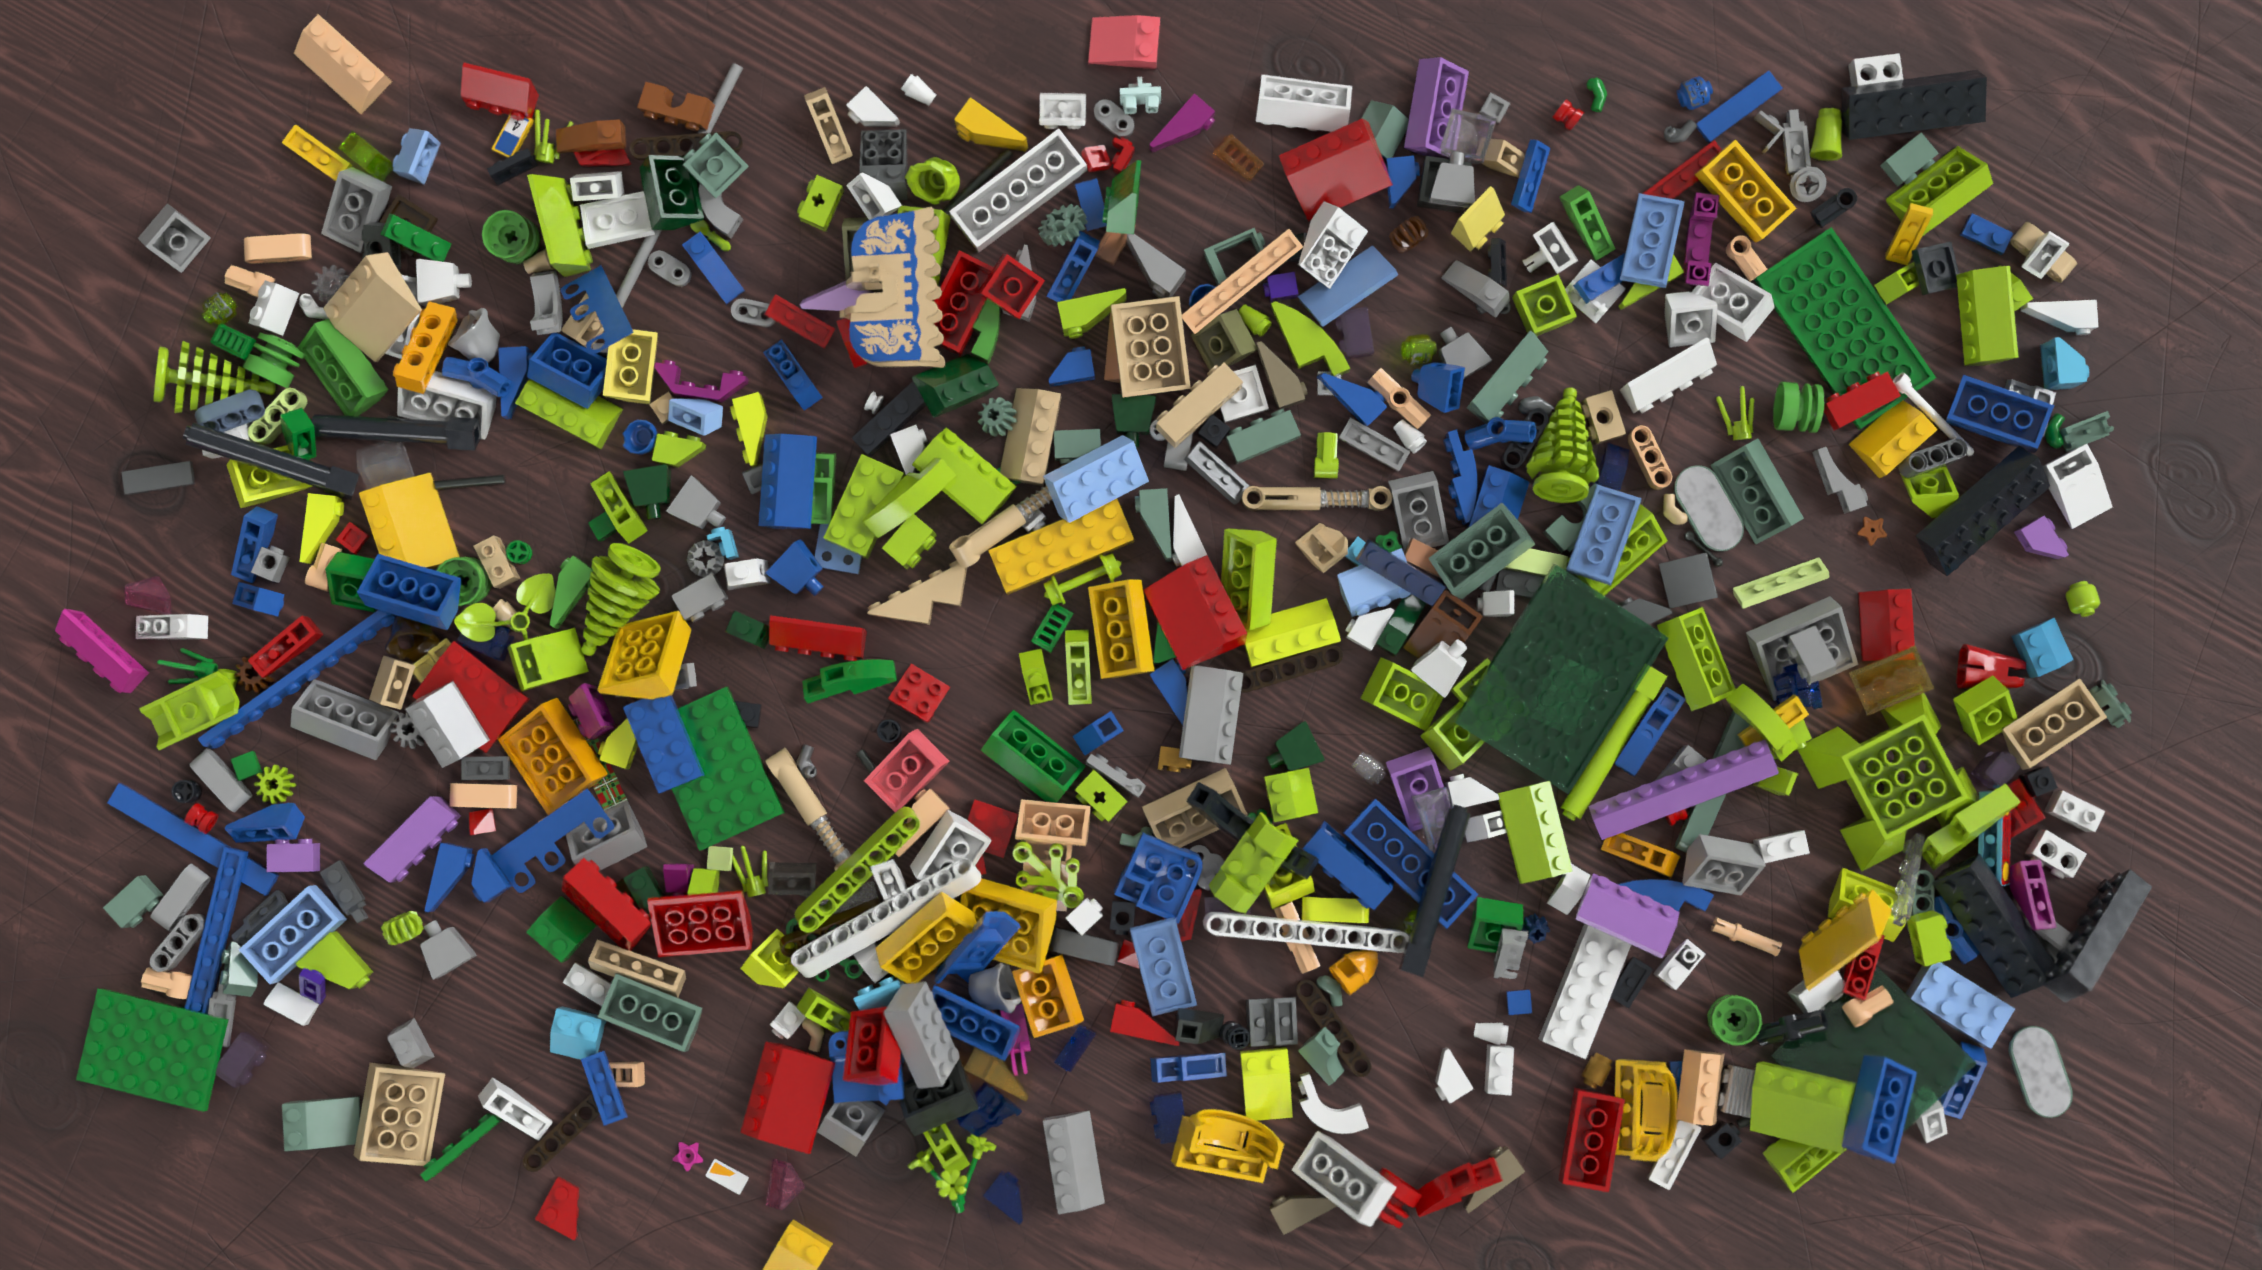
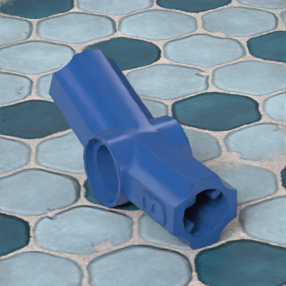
[442,357,512,398]
[1465,417,1537,450]
[1934,895,1980,964]

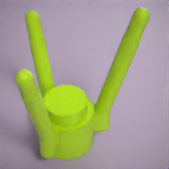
[534,109,573,164]
[1716,386,1754,441]
[732,846,769,897]

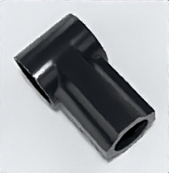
[1810,188,1857,228]

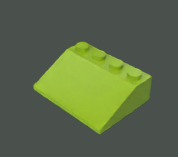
[527,174,593,277]
[1750,1061,1856,1153]

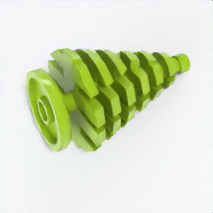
[154,341,276,413]
[1526,388,1599,503]
[581,543,661,656]

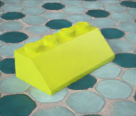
[1244,598,1341,667]

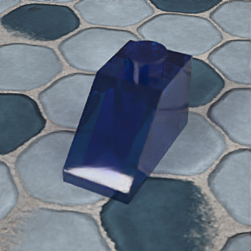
[1594,443,1630,491]
[983,1171,1024,1225]

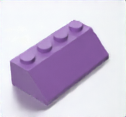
[1404,57,1469,159]
[363,796,461,883]
[1576,873,1679,958]

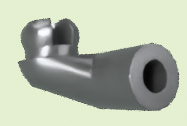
[797,744,817,778]

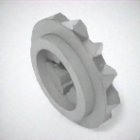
[1789,165,1826,202]
[687,540,724,577]

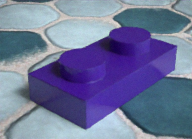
[299,968,326,1005]

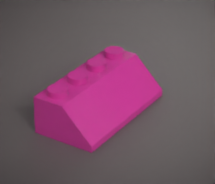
[55,609,149,693]

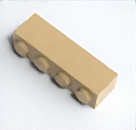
[1156,362,1243,448]
[588,940,686,998]

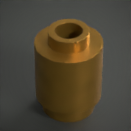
[1581,1052,1613,1089]

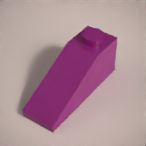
[1149,93,1215,153]
[2010,860,2057,931]

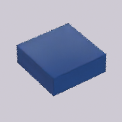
[1506,989,1532,1015]

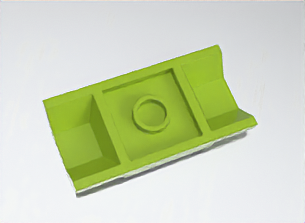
[139,671,240,750]
[1208,812,1299,914]

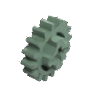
[1038,204,1088,247]

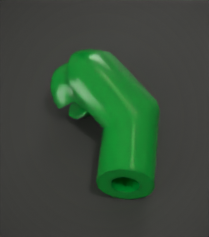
[1586,78,1607,113]
[2045,413,2065,449]

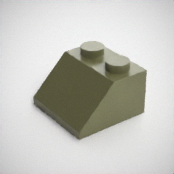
[1191,309,1258,371]

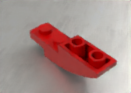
[1415,1157,1503,1218]

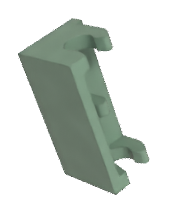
[2059,411,2114,452]

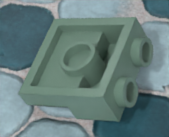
[683,133,749,199]

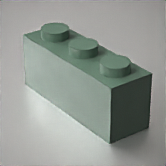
[1226,409,1301,464]

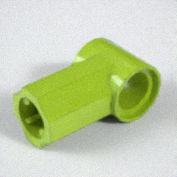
[1314,432,1339,479]

